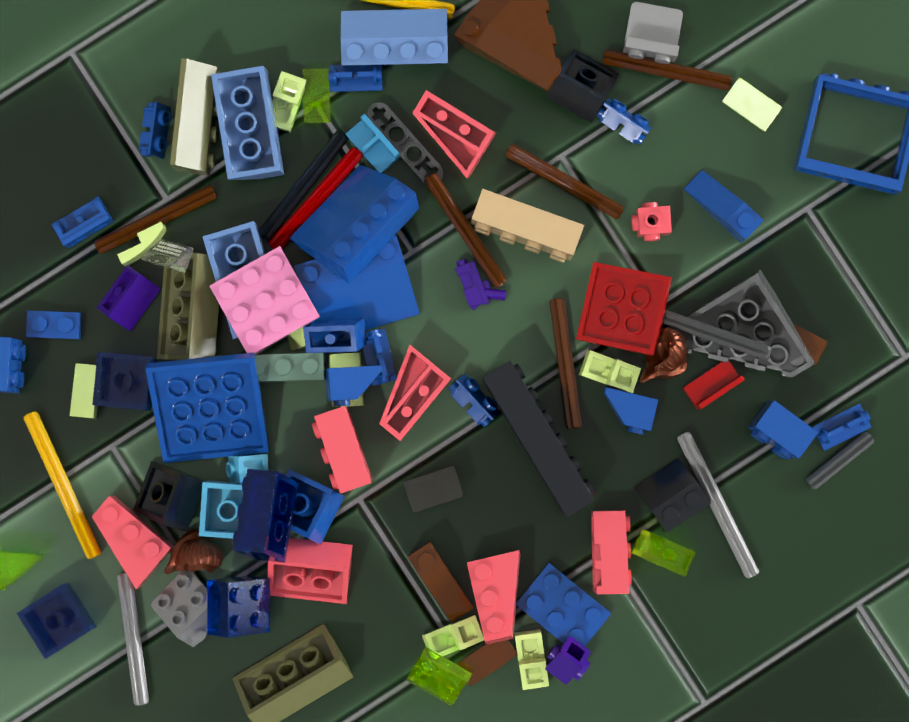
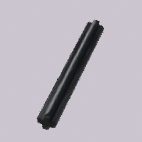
[258,131,347,241]

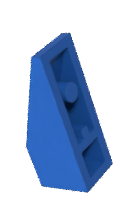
[683,170,764,243]

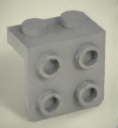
[623,2,683,64]
[151,570,231,647]

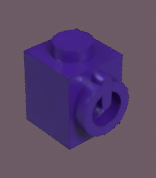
[545,636,591,685]

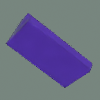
[96,265,160,331]

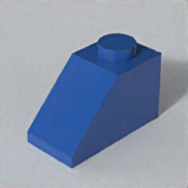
[303,318,366,353]
[325,365,382,406]
[603,387,658,435]

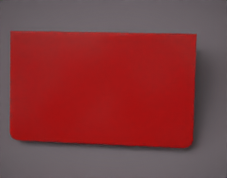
[682,361,745,410]

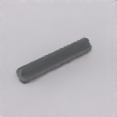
[806,432,875,489]

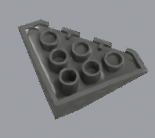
[669,269,815,378]

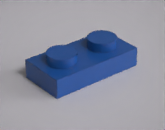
[26,311,82,340]

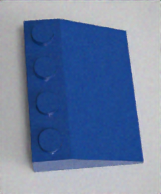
[289,165,420,283]
[294,235,420,331]

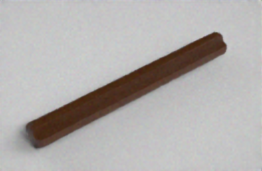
[603,49,732,91]
[506,144,624,219]
[424,173,507,288]
[94,185,217,254]
[549,298,582,429]

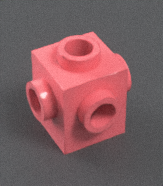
[631,202,672,241]

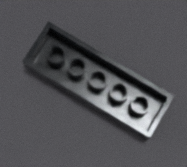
[482,361,596,517]

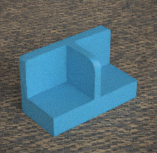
[345,114,400,173]

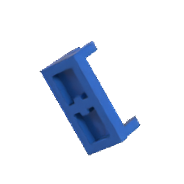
[52,196,114,249]

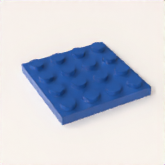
[145,353,270,463]

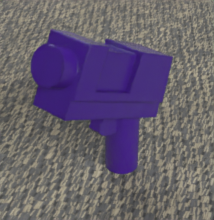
[455,259,506,310]

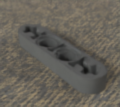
[367,102,443,186]

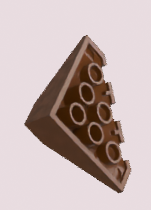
[454,0,562,91]

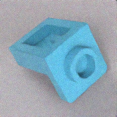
[226,453,269,483]

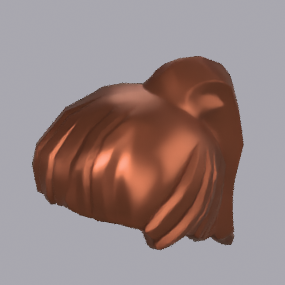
[640,327,687,383]
[164,530,223,575]

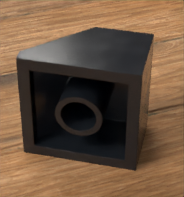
[546,49,619,123]
[634,458,711,533]
[133,461,205,532]

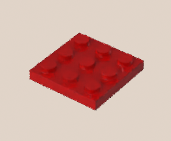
[576,262,672,356]

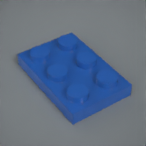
[516,562,611,646]

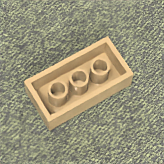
[471,189,584,263]

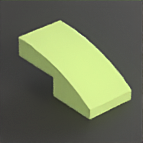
[272,71,307,133]
[117,222,167,266]
[579,350,641,393]
[422,615,484,660]
[514,629,549,690]

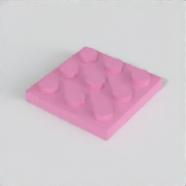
[209,246,320,354]

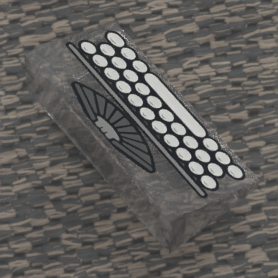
[141,239,194,273]

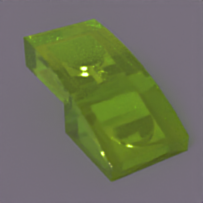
[302,68,331,123]

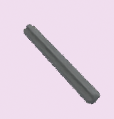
[662,309,772,360]

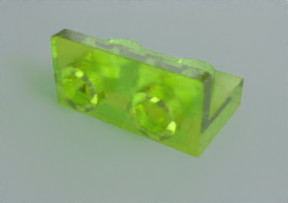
[407,647,472,706]

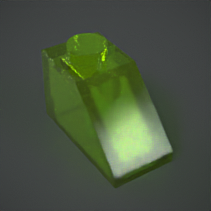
[632,529,696,577]
[0,551,44,590]

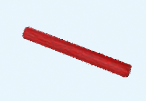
[269,147,363,249]

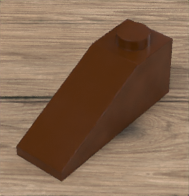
[408,541,474,622]

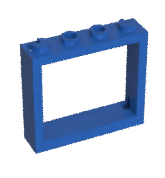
[793,73,909,195]

